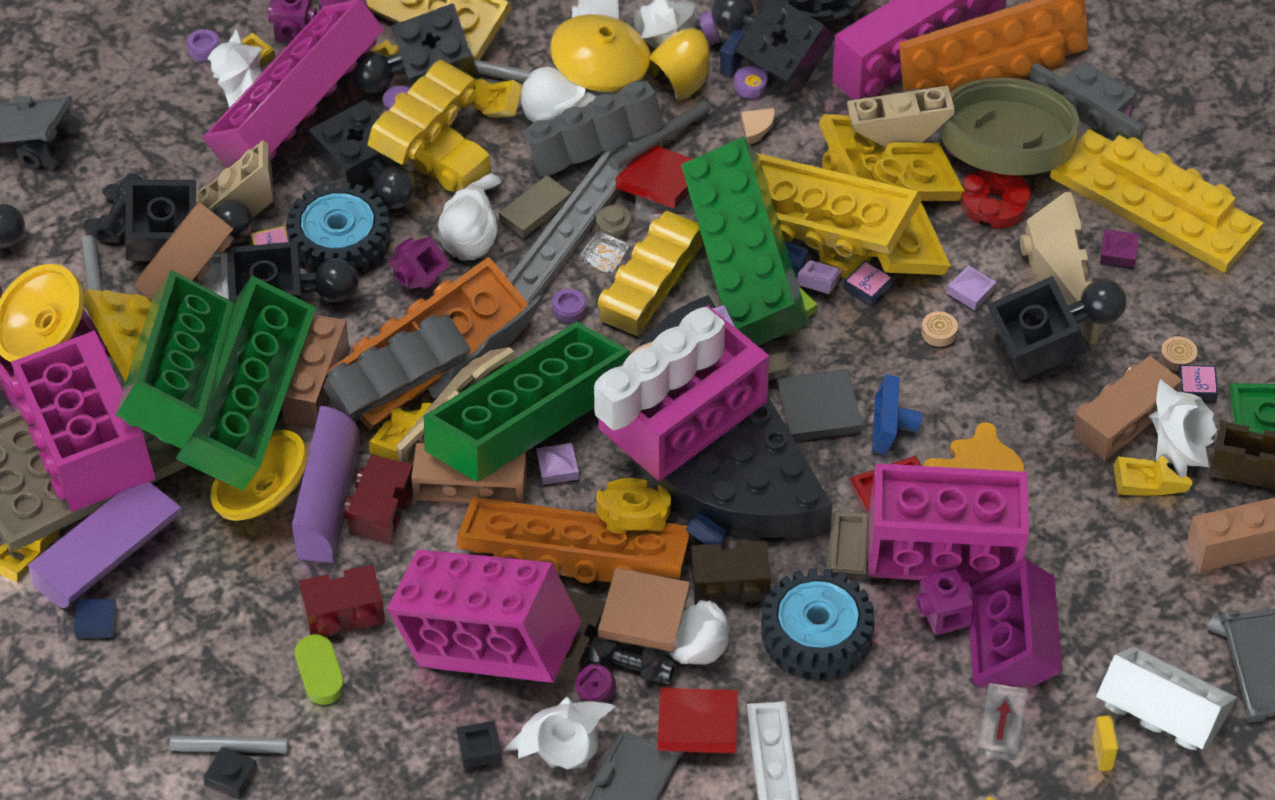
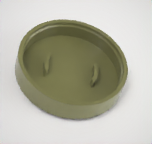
[940,78,1079,175]

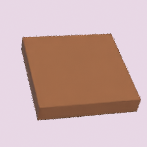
[598,568,690,652]

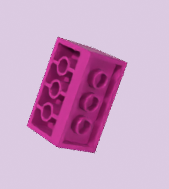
[599,305,769,481]
[9,331,156,512]
[867,463,1029,583]
[387,549,581,683]

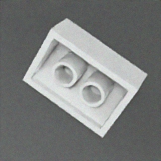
[1096,646,1238,750]

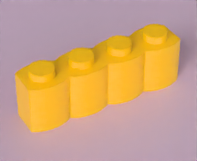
[367,60,476,165]
[597,211,703,336]

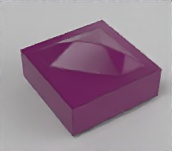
[1100,229,1139,268]

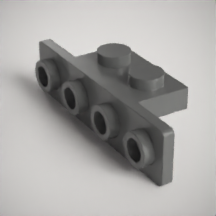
[1029,61,1145,142]

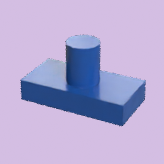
[872,374,922,455]

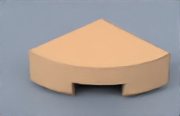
[741,108,775,144]

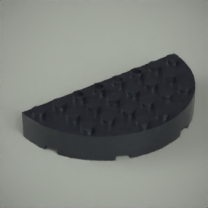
[628,295,833,541]

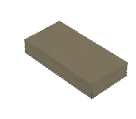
[499,175,571,238]
[828,511,868,582]

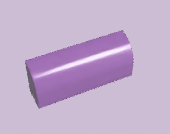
[292,406,361,563]
[28,482,181,608]

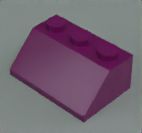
[969,558,1063,687]

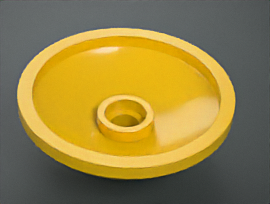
[550,14,650,92]
[0,264,84,362]
[210,430,308,521]

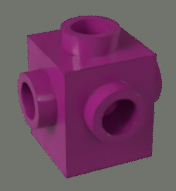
[268,0,317,43]
[387,237,451,290]
[915,568,973,636]

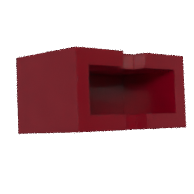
[343,455,413,544]
[299,564,385,636]

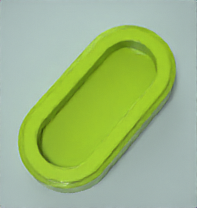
[295,635,344,705]

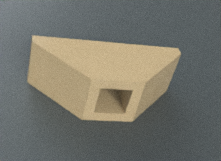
[847,86,955,148]
[196,140,273,217]

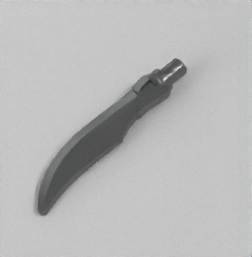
[429,295,543,399]

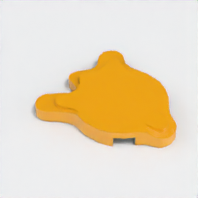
[923,422,1025,472]

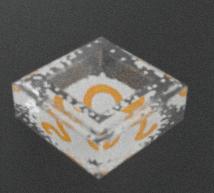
[581,231,628,275]

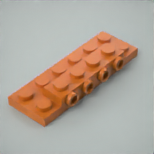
[899,0,1088,93]
[327,257,529,431]
[457,497,691,583]

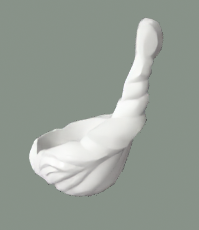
[521,67,599,122]
[437,173,502,261]
[667,600,730,665]

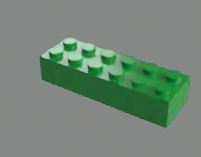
[681,136,810,346]
[115,270,235,450]
[176,276,316,491]
[424,321,630,482]

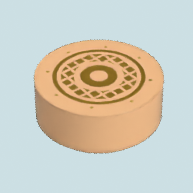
[921,311,958,347]
[1160,336,1197,372]

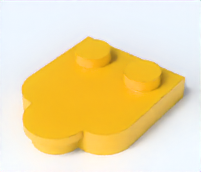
[872,142,964,201]

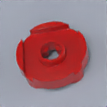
[961,170,1030,228]

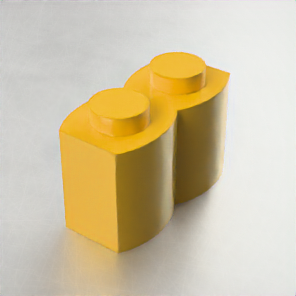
[413,125,491,192]

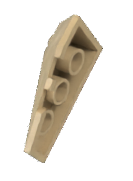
[1020,192,1100,345]
[397,347,515,464]

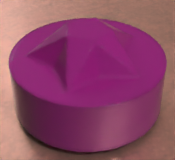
[575,664,616,703]

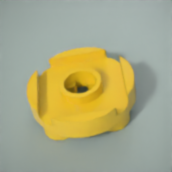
[596,478,671,534]

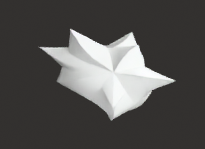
[634,0,700,49]
[207,29,263,107]
[1149,379,1218,478]
[503,696,616,769]

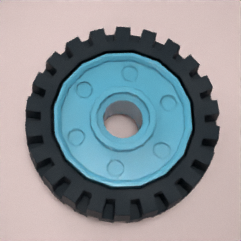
[286,182,390,274]
[761,568,875,680]

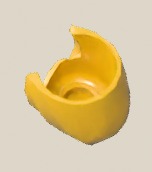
[649,28,710,102]

